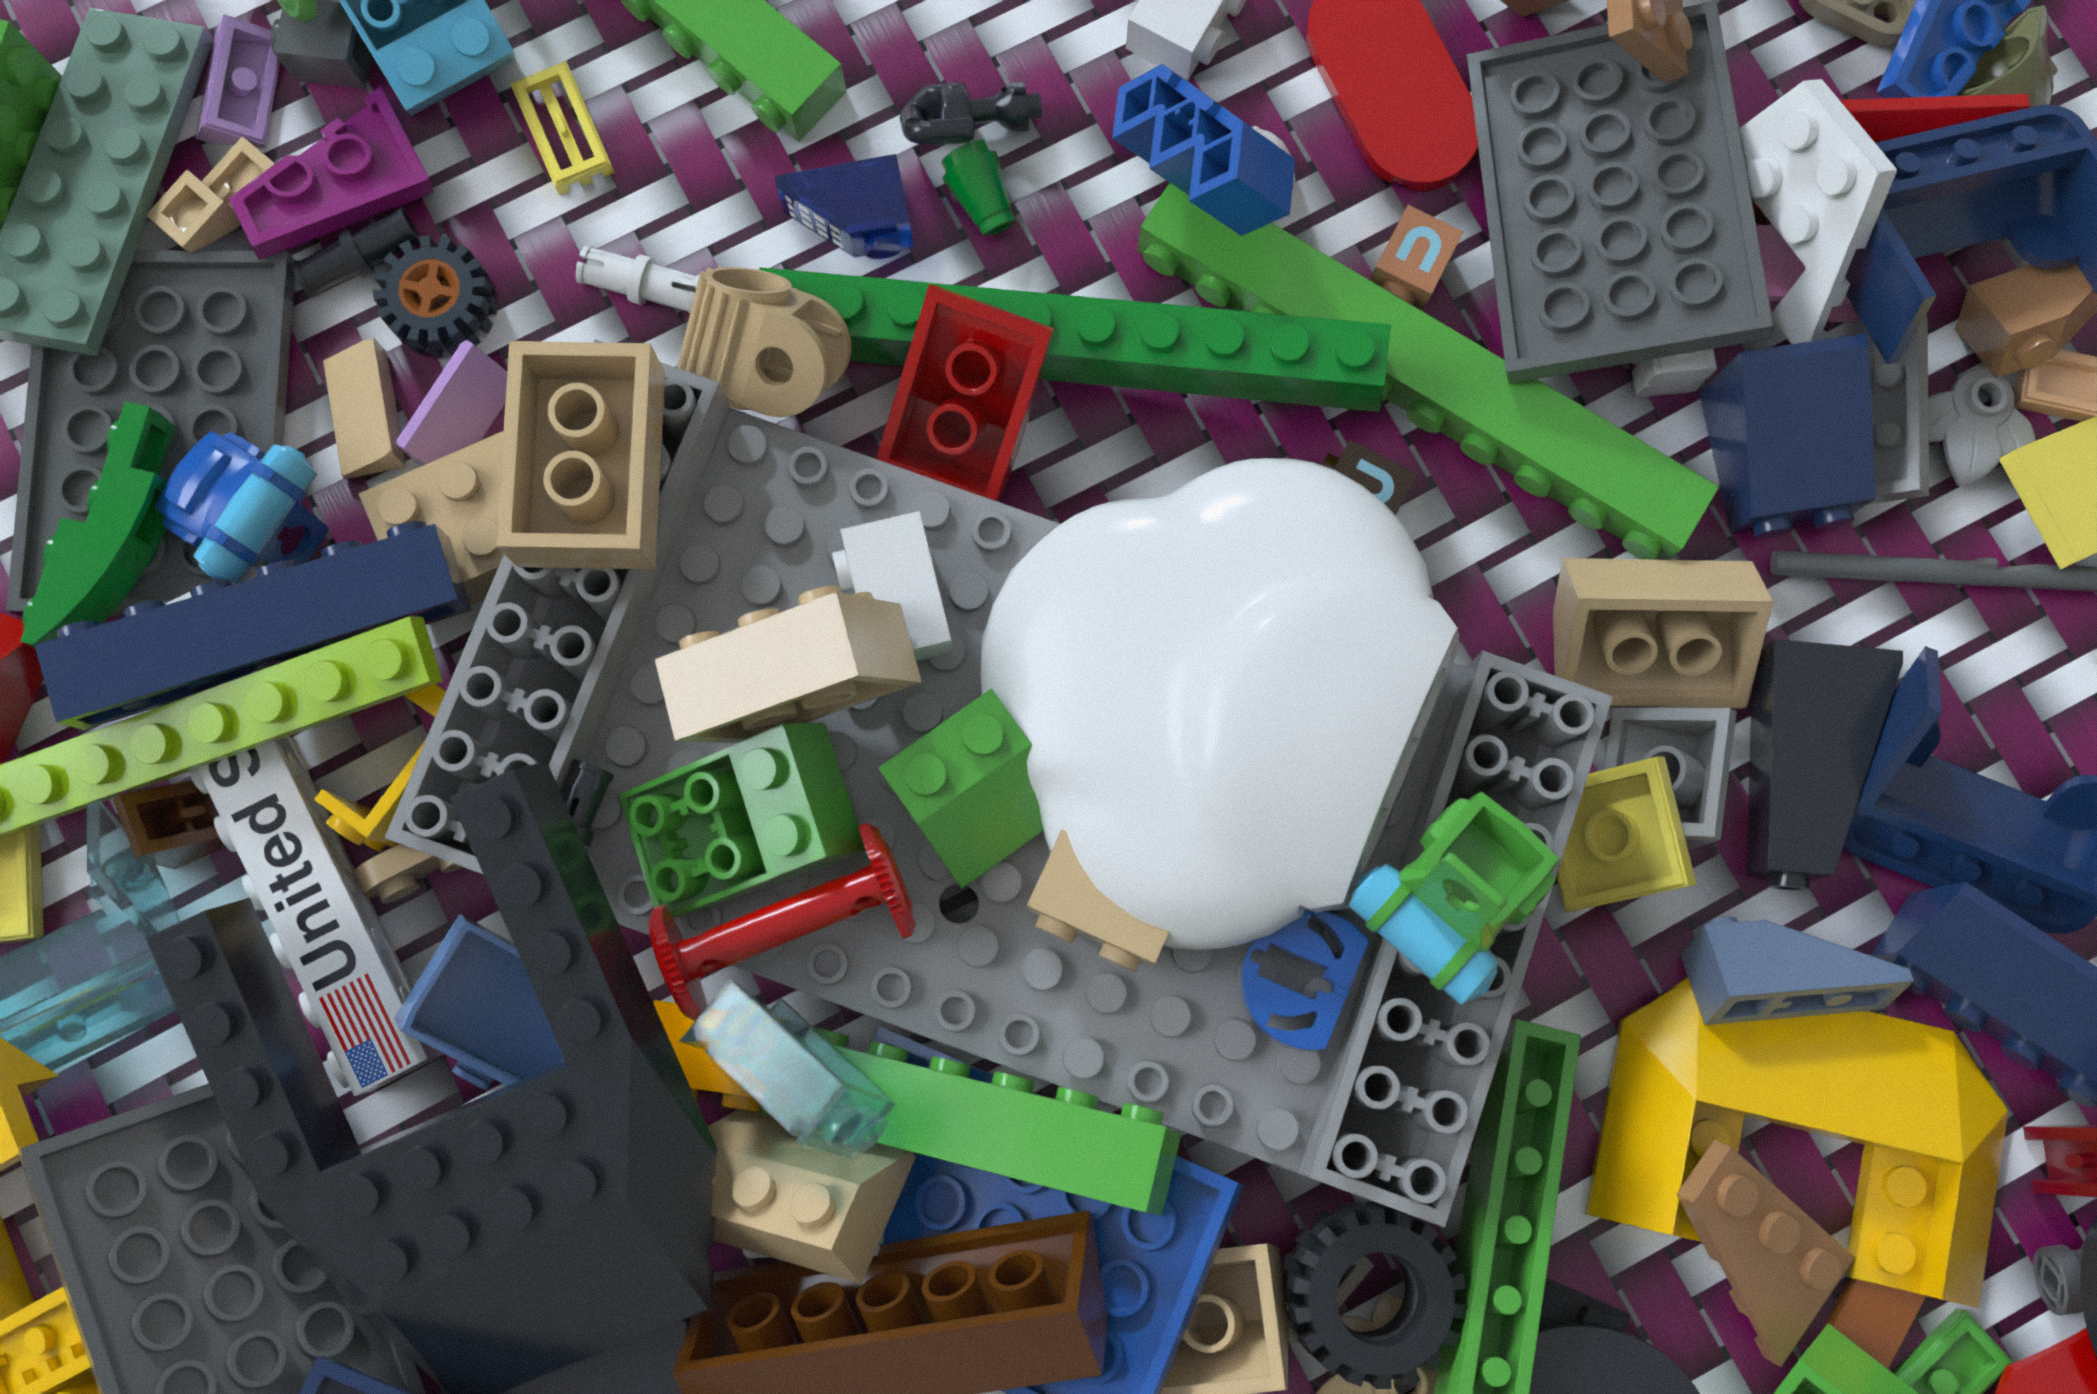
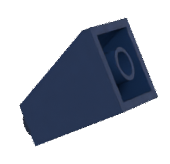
[1699,333,1875,539]

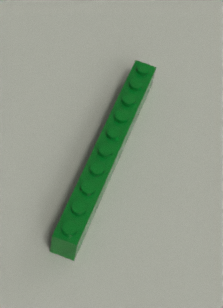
[759,267,1391,412]

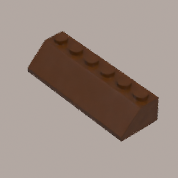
[672,1210,1108,1394]

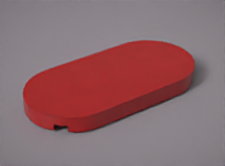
[1306,0,1478,191]

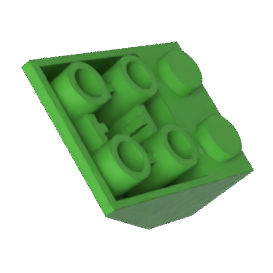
[618,723,866,919]

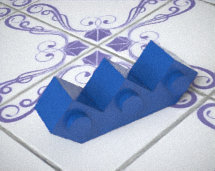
[1112,64,1295,236]

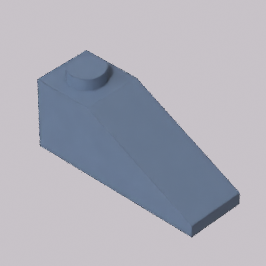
[1680,917,1914,1025]

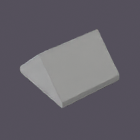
[1604,708,1737,850]

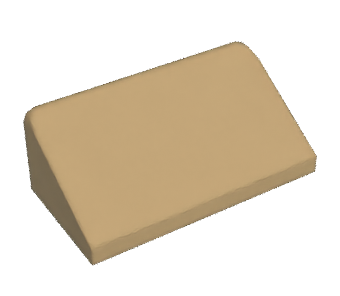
[323,338,406,479]

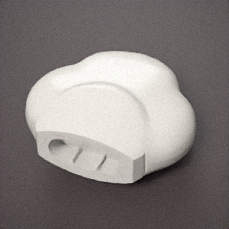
[980,458,1460,950]

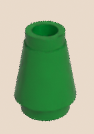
[941,140,1016,238]

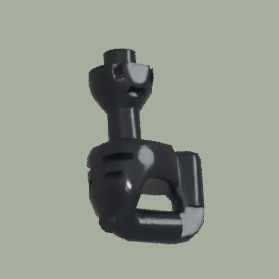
[899,81,1042,145]

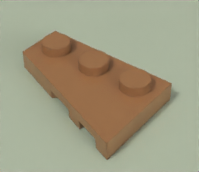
[1676,1139,1855,1367]

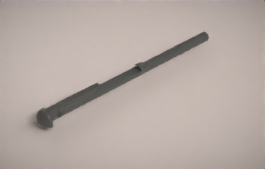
[1770,551,2097,592]

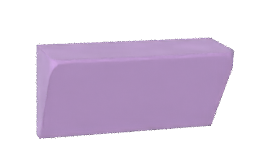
[195,14,280,148]
[396,340,507,466]

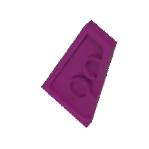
[228,86,434,260]

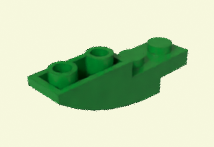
[20,401,176,648]

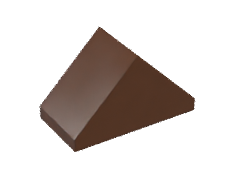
[113,780,226,870]

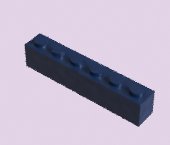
[35,521,472,730]

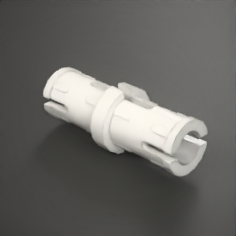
[576,245,699,313]

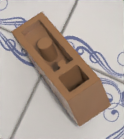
[1955,264,2097,378]

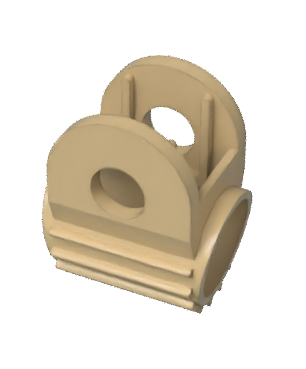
[677,266,851,417]

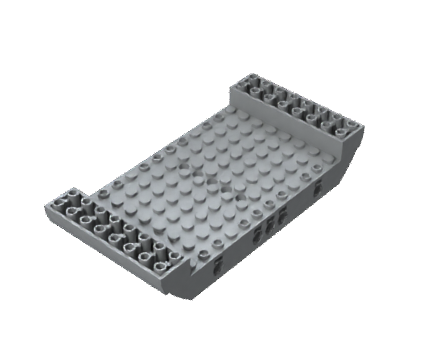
[385,339,1613,1227]

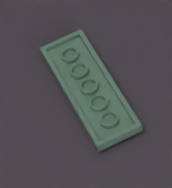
[0,8,213,356]

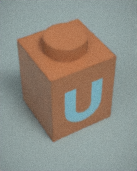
[1370,205,1464,312]

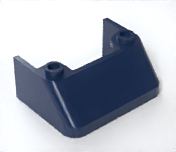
[1845,104,2097,365]
[1844,646,2097,934]

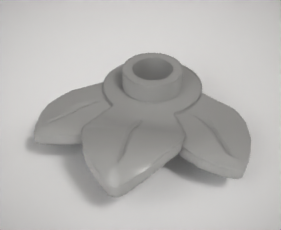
[1928,368,2036,487]

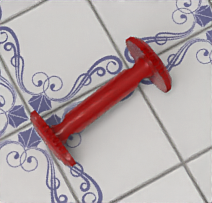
[648,823,916,1022]

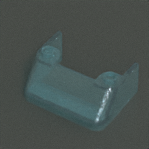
[0,800,181,1071]

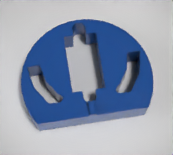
[1240,910,1369,1051]

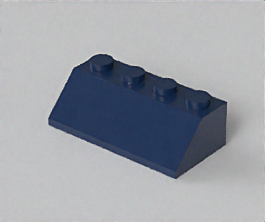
[1871,881,2097,1108]

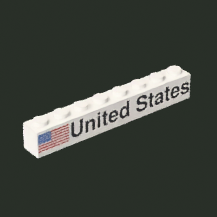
[160,592,445,1096]

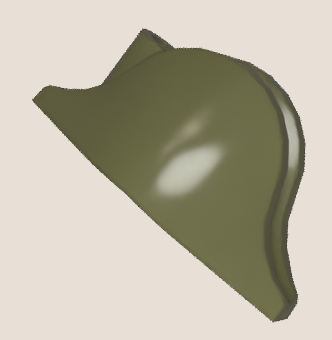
[1957,5,2058,108]

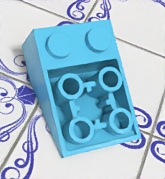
[339,0,516,116]

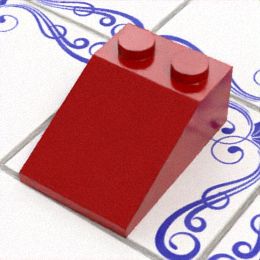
[876,284,1054,502]

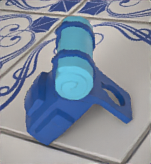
[155,431,329,583]

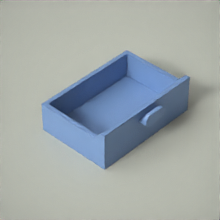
[394,914,565,1090]

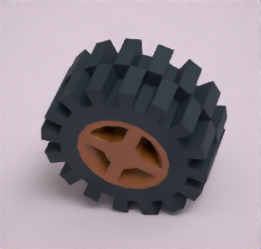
[373,235,498,358]

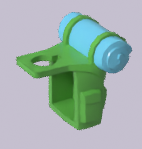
[1348,792,1559,1005]

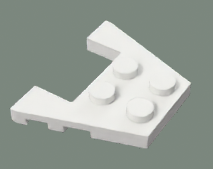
[1739,79,1897,344]

